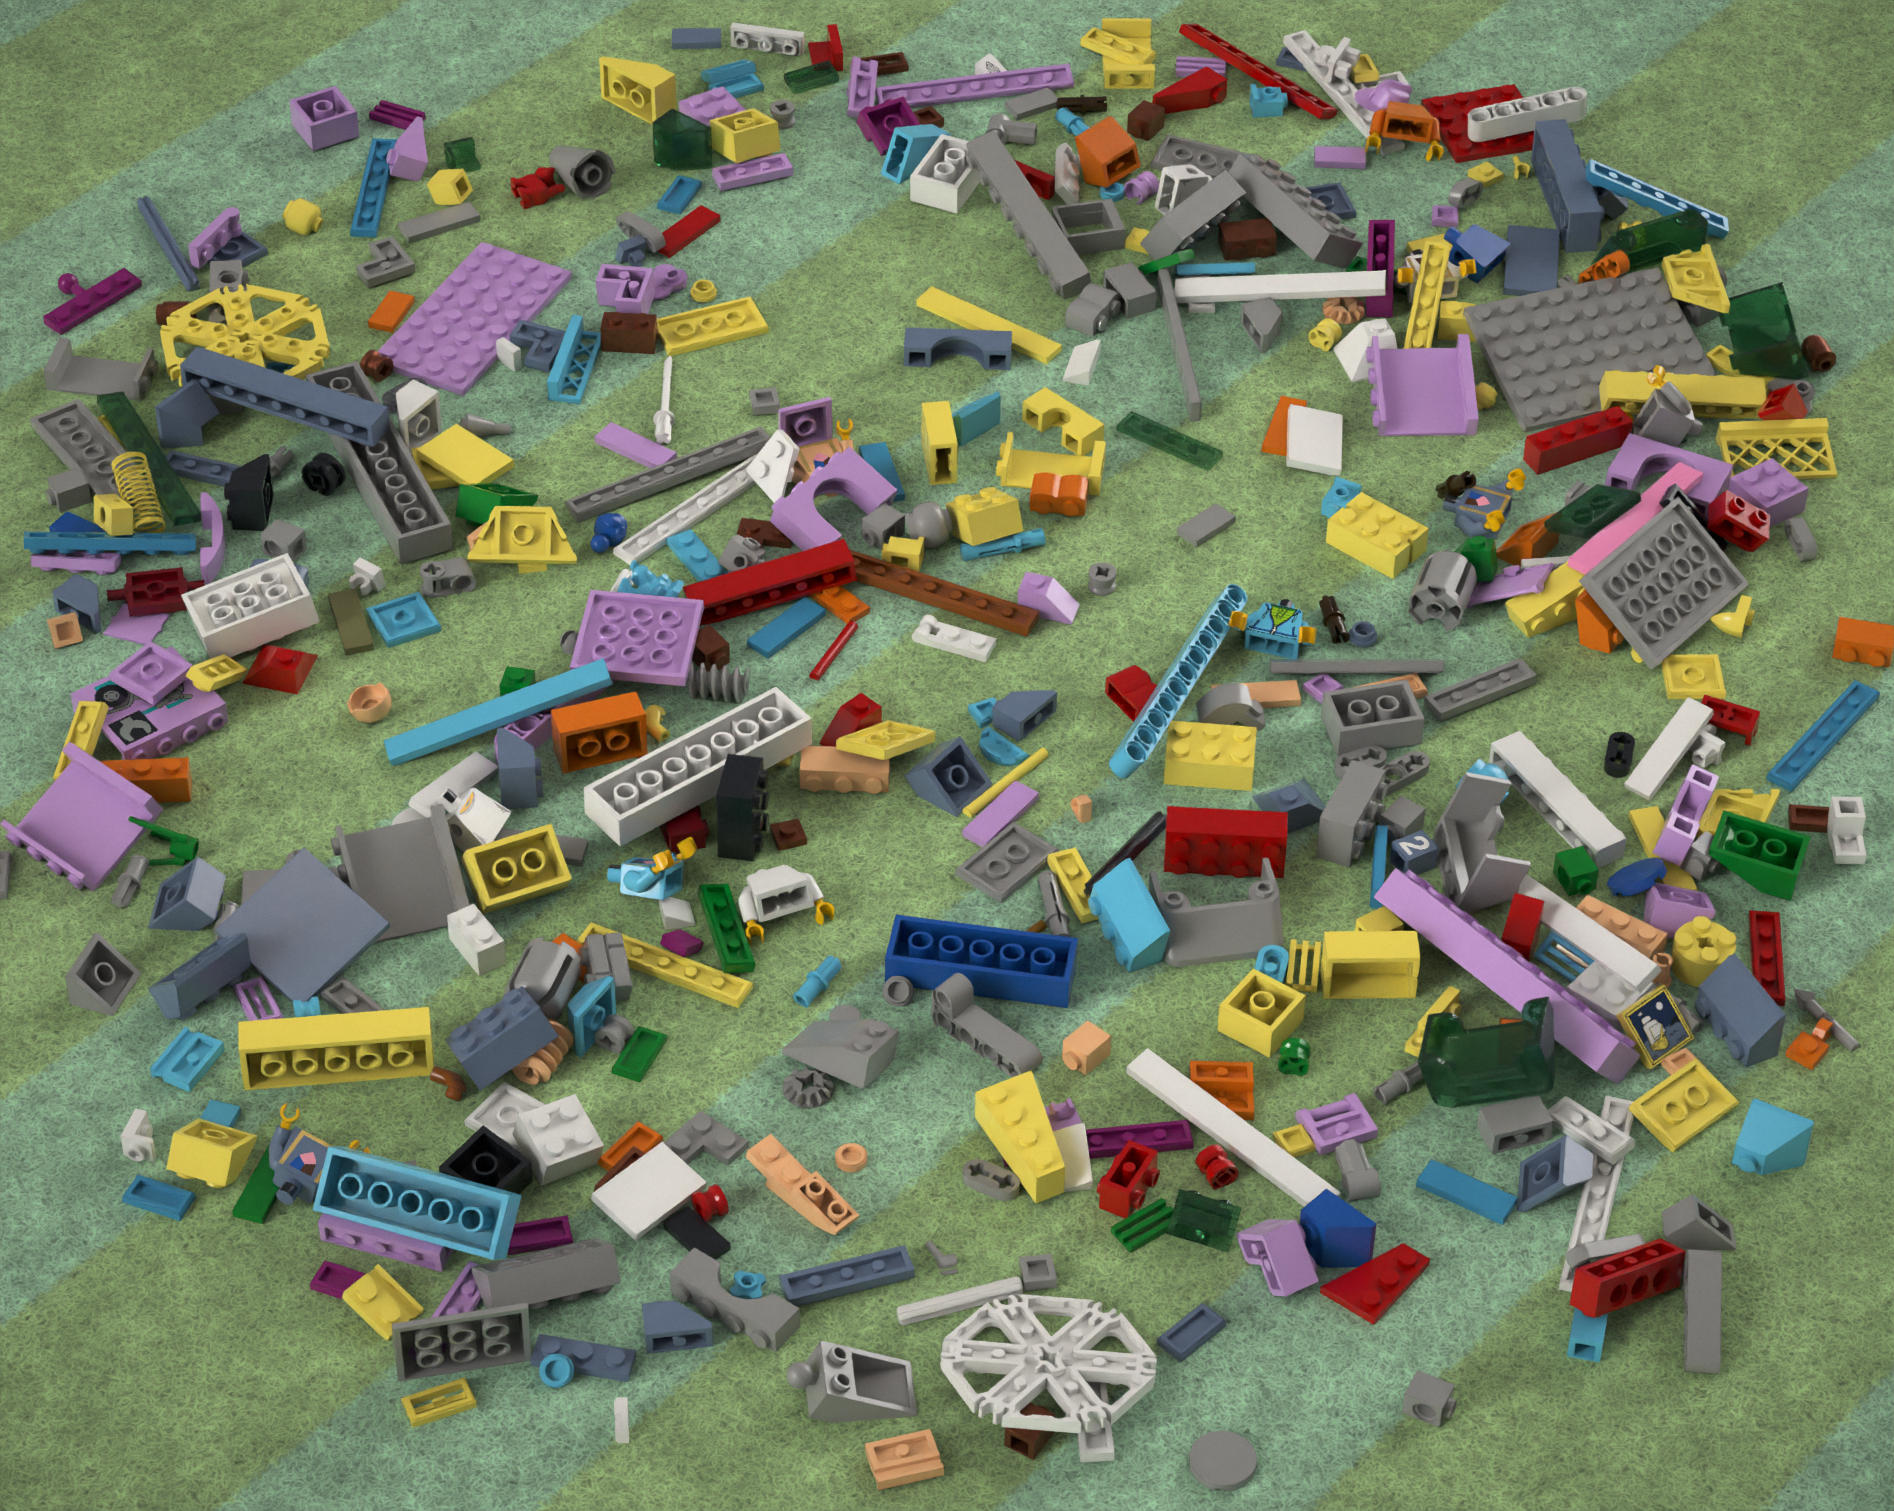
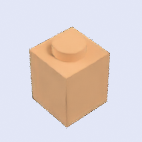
[1062,1020,1111,1075]

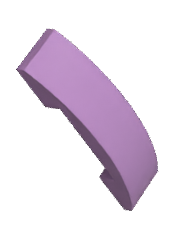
[200,492,226,585]

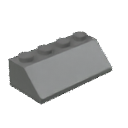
[471,1238,621,1309]

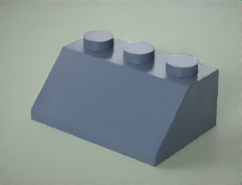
[148,932,251,1020]
[1695,953,1786,1067]

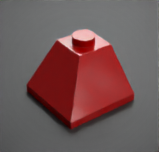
[243,644,318,694]

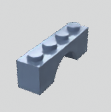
[904,327,1012,370]

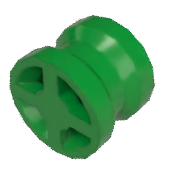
[1278,1038,1311,1076]

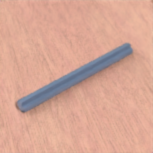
[137,196,200,291]

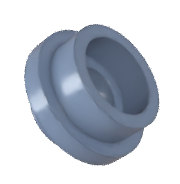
[1349,621,1377,647]

